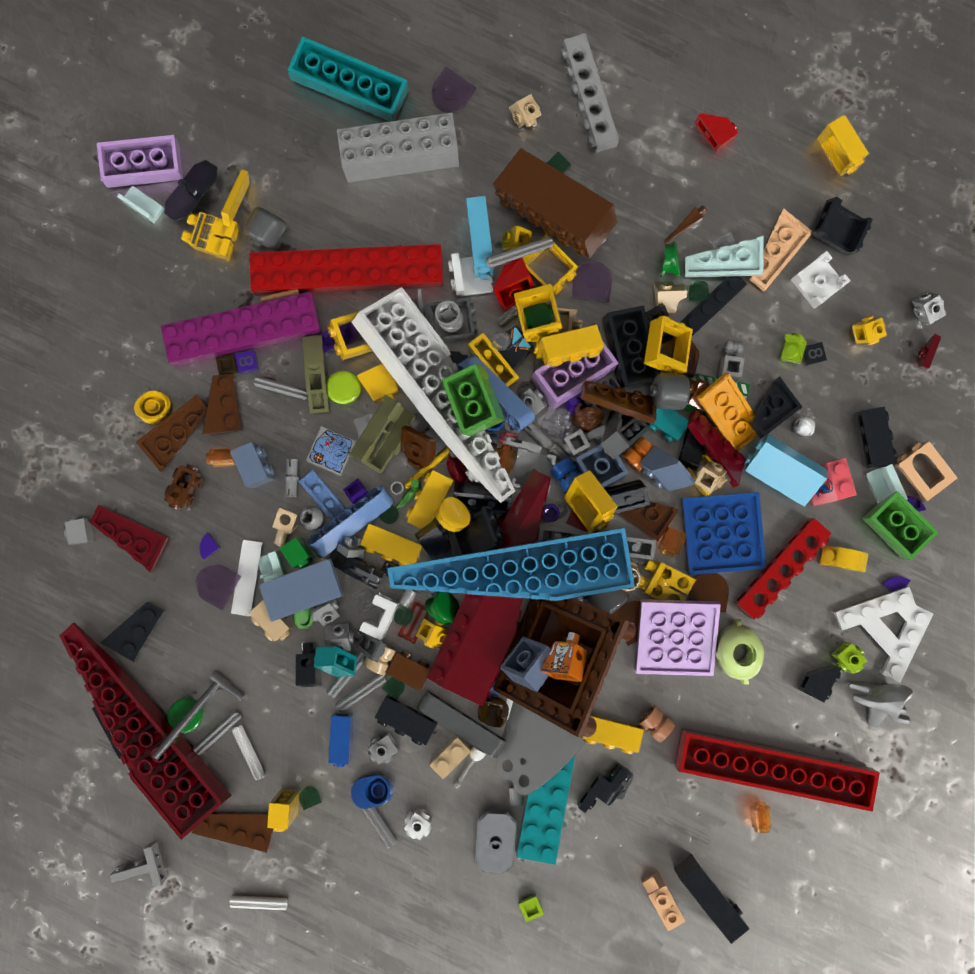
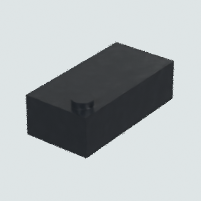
[602,305,660,390]
[674,854,750,944]

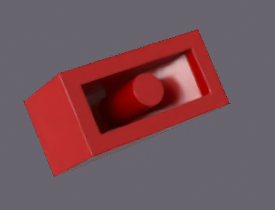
[695,113,738,152]

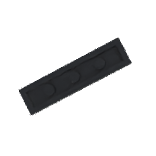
[679,276,747,336]

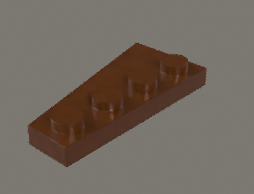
[192,812,273,853]

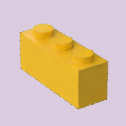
[539,325,604,367]
[468,333,519,388]
[406,470,454,529]
[360,524,423,566]
[583,714,644,754]
[267,789,300,832]

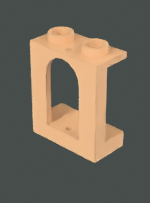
[893,441,957,502]
[641,871,685,931]

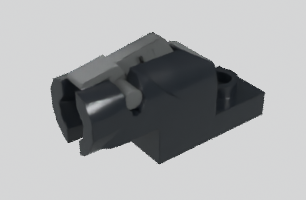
[329,548,385,590]
[577,763,634,813]

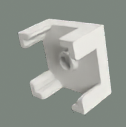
[791,251,851,309]
[359,592,400,640]

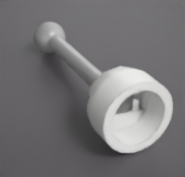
[454,745,486,788]

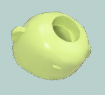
[716,619,764,685]

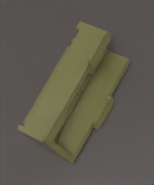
[348,395,417,474]

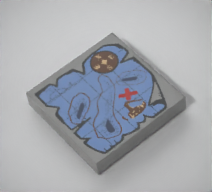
[306,426,356,476]

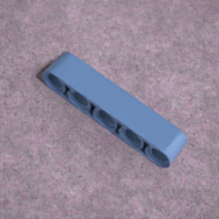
[457,355,535,431]
[307,485,394,558]

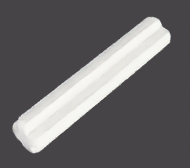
[232,725,265,780]
[229,895,288,910]

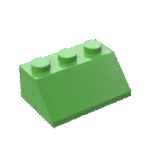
[862,491,939,560]

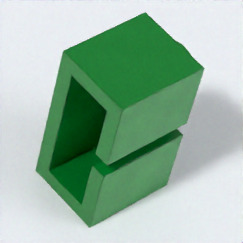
[279,537,315,569]

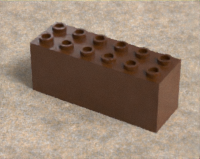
[493,148,618,258]

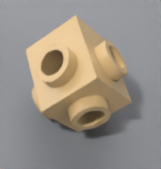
[509,94,542,128]
[695,462,727,493]

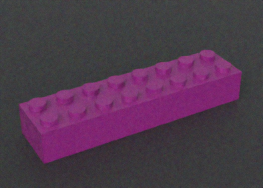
[161,292,322,366]

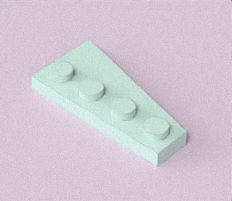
[685,236,764,277]

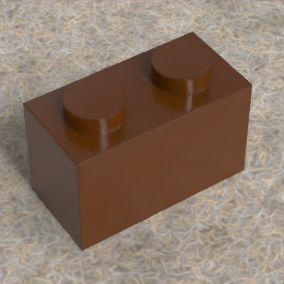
[386,650,431,691]

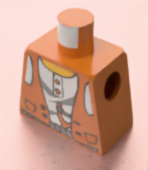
[541,632,587,682]

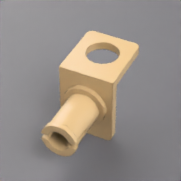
[272,507,298,547]

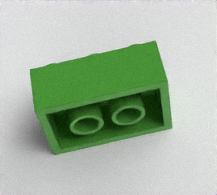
[442,364,505,436]

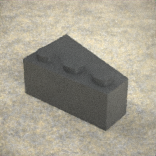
[600,410,650,459]

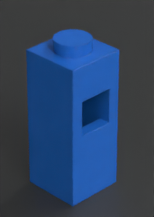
[328,713,353,767]

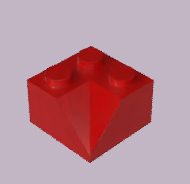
[491,258,535,310]

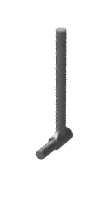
[151,670,245,760]

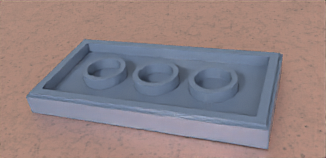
[259,559,344,622]

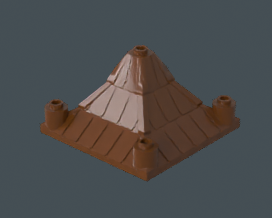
[493,598,636,738]

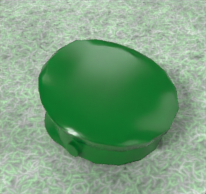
[660,241,681,277]
[519,303,553,328]
[425,592,460,625]
[167,698,203,733]

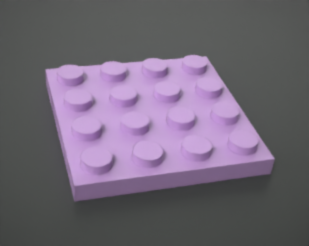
[635,599,721,676]

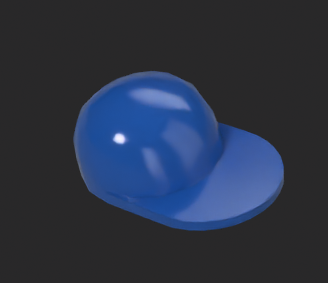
[351,775,393,809]

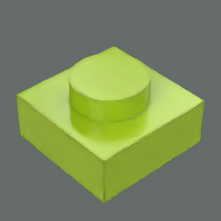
[518,894,544,923]

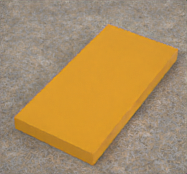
[696,372,757,452]

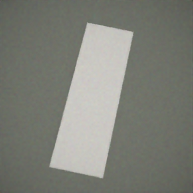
[231,540,262,617]

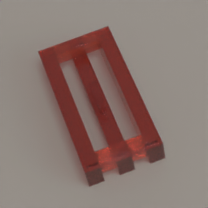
[397,601,429,644]

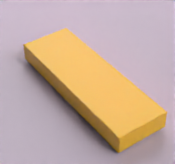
[221,170,250,226]

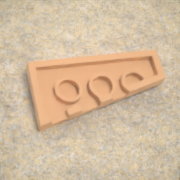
[749,209,812,291]

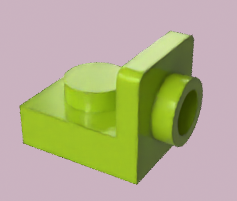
[780,333,807,364]

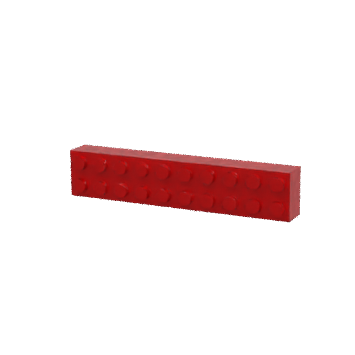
[249,244,444,296]
[675,729,880,812]

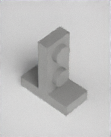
[109,841,167,887]

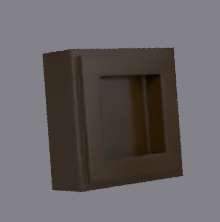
[216,354,239,375]

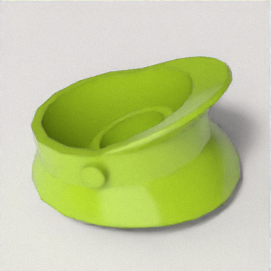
[326,371,361,404]

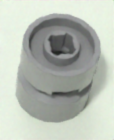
[435,300,464,332]

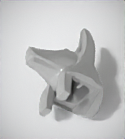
[848,681,913,727]

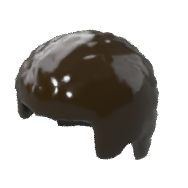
[478,695,509,728]

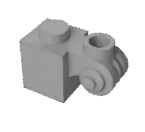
[718,339,745,380]

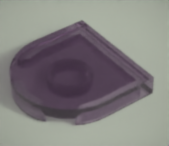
[432,66,476,113]
[571,261,612,302]
[195,565,241,610]

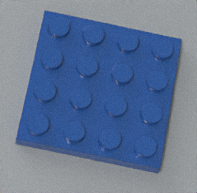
[681,492,766,575]

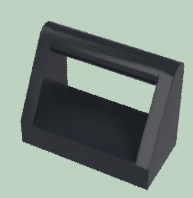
[605,479,650,514]

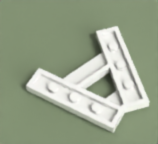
[834,586,933,683]

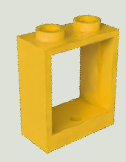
[817,115,869,176]
[521,234,578,295]
[514,284,564,343]
[327,311,373,360]
[644,316,693,374]
[564,470,618,533]

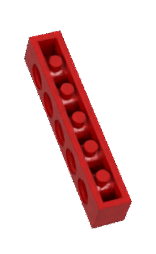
[733,518,832,620]

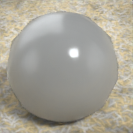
[299,506,324,530]

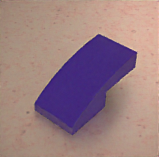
[318,322,363,353]

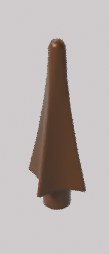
[664,205,707,243]

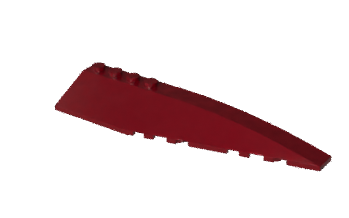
[427,470,551,706]
[59,623,232,840]

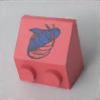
[811,458,857,506]

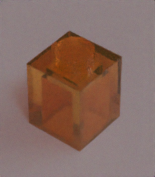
[658,527,687,558]

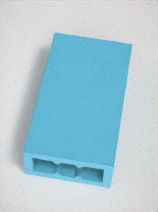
[466,196,494,279]
[745,434,828,507]

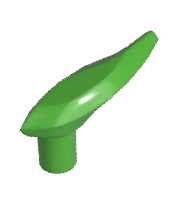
[395,479,421,509]

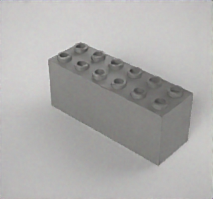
[337,113,459,183]

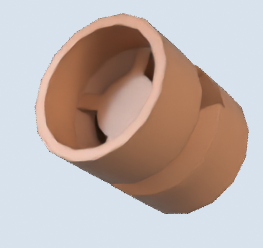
[638,705,676,743]

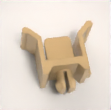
[549,301,583,332]

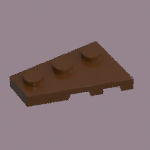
[202,374,241,435]
[617,501,680,541]

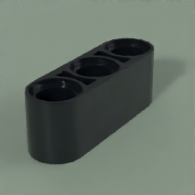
[678,416,711,471]

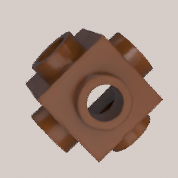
[688,379,710,412]

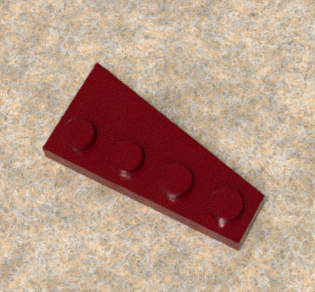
[687,410,745,488]

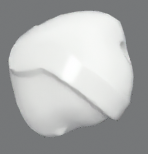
[793,416,815,437]

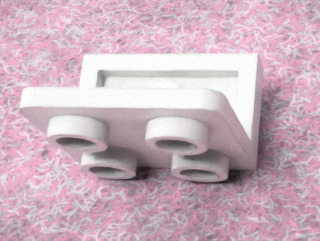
[448,253,493,297]

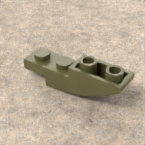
[302,335,329,413]

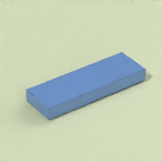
[298,469,347,520]

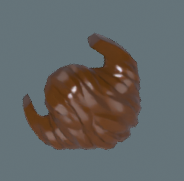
[572,403,605,431]

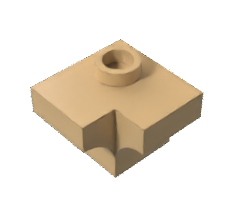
[653,282,687,313]

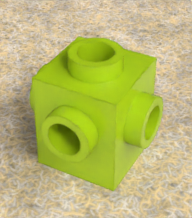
[831,642,867,674]

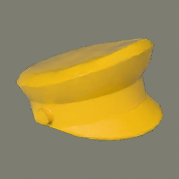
[134,391,171,425]
[435,497,470,532]

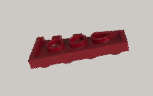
[90,505,169,573]

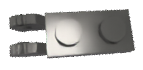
[352,627,386,662]

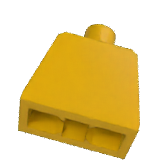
[357,363,399,403]

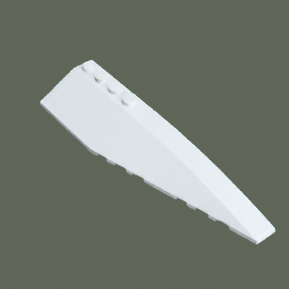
[352,287,515,503]

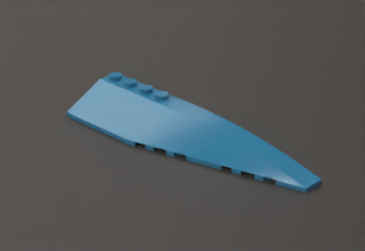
[387,528,635,601]

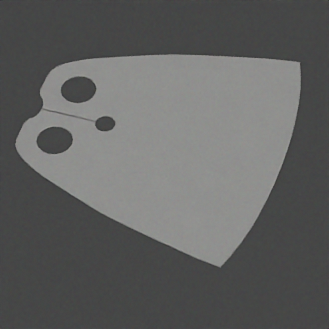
[497,702,585,795]

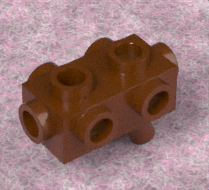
[164,464,202,510]

